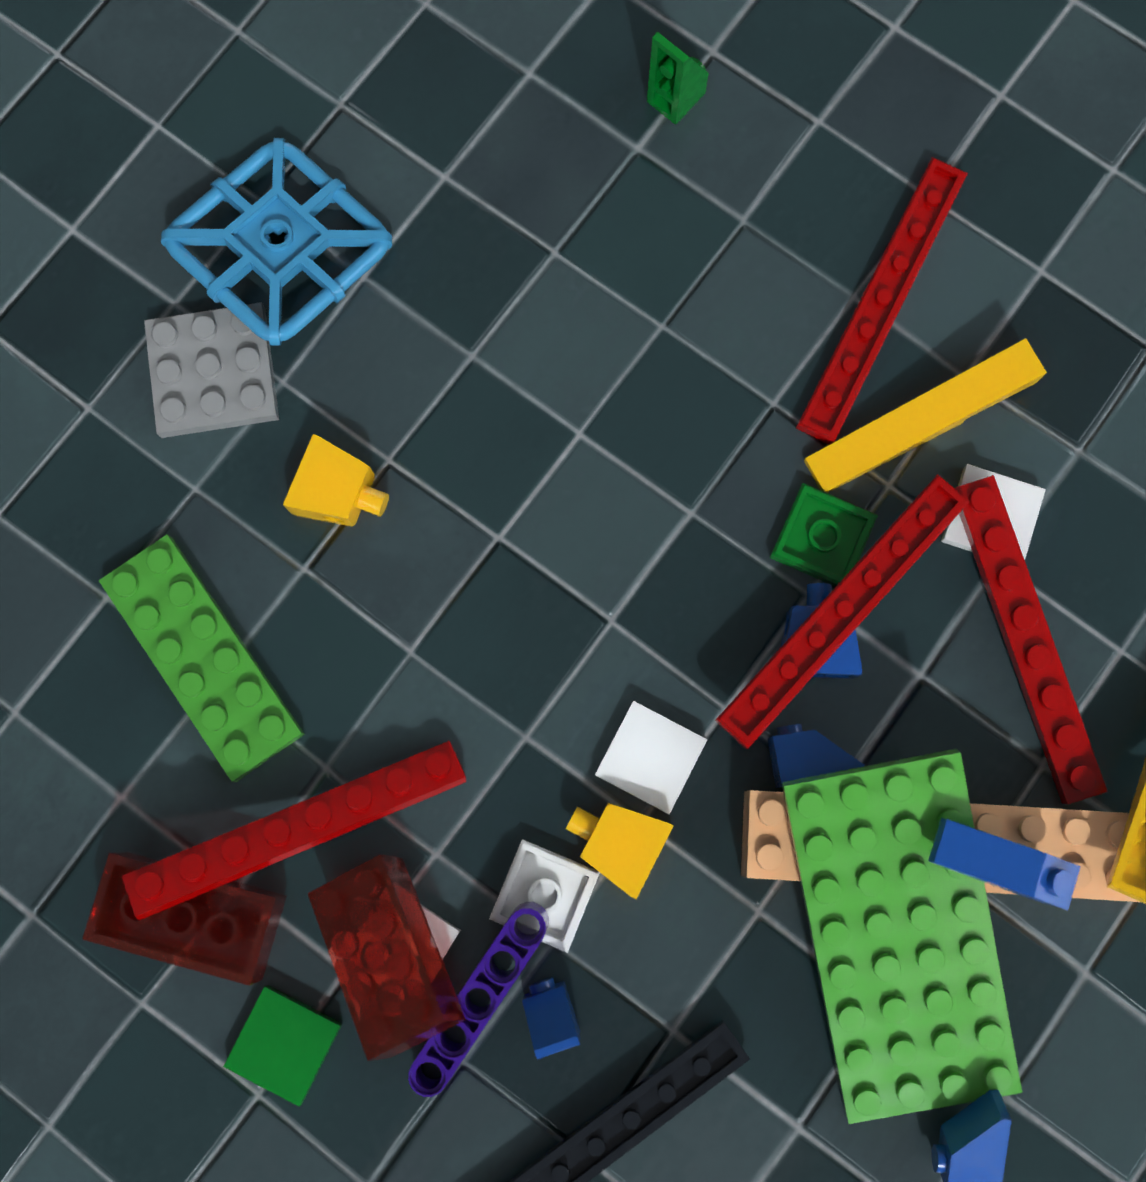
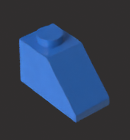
[767,724,865,788]
[522,977,580,1059]
[932,1090,1011,1182]

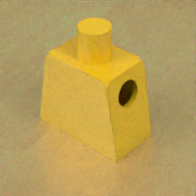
[283,434,389,526]
[566,803,673,899]

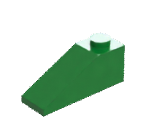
[647,32,709,125]

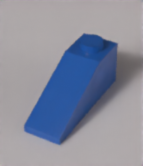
[928,818,1081,910]

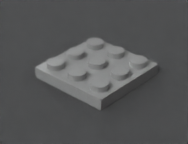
[144,302,279,438]

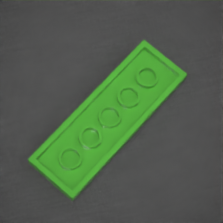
[99,534,305,782]

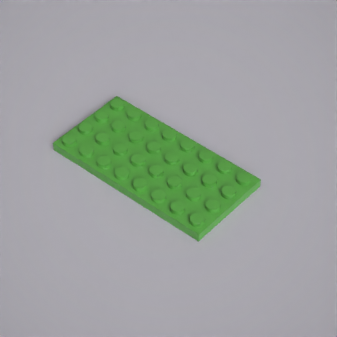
[782,749,1022,1124]

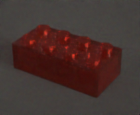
[82,852,287,986]
[307,854,466,1061]

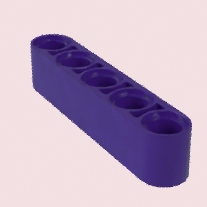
[408,902,549,1097]

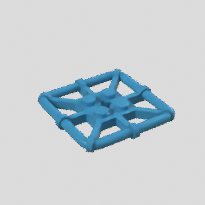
[161,138,392,346]

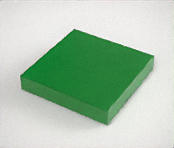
[770,483,878,587]
[223,985,342,1107]

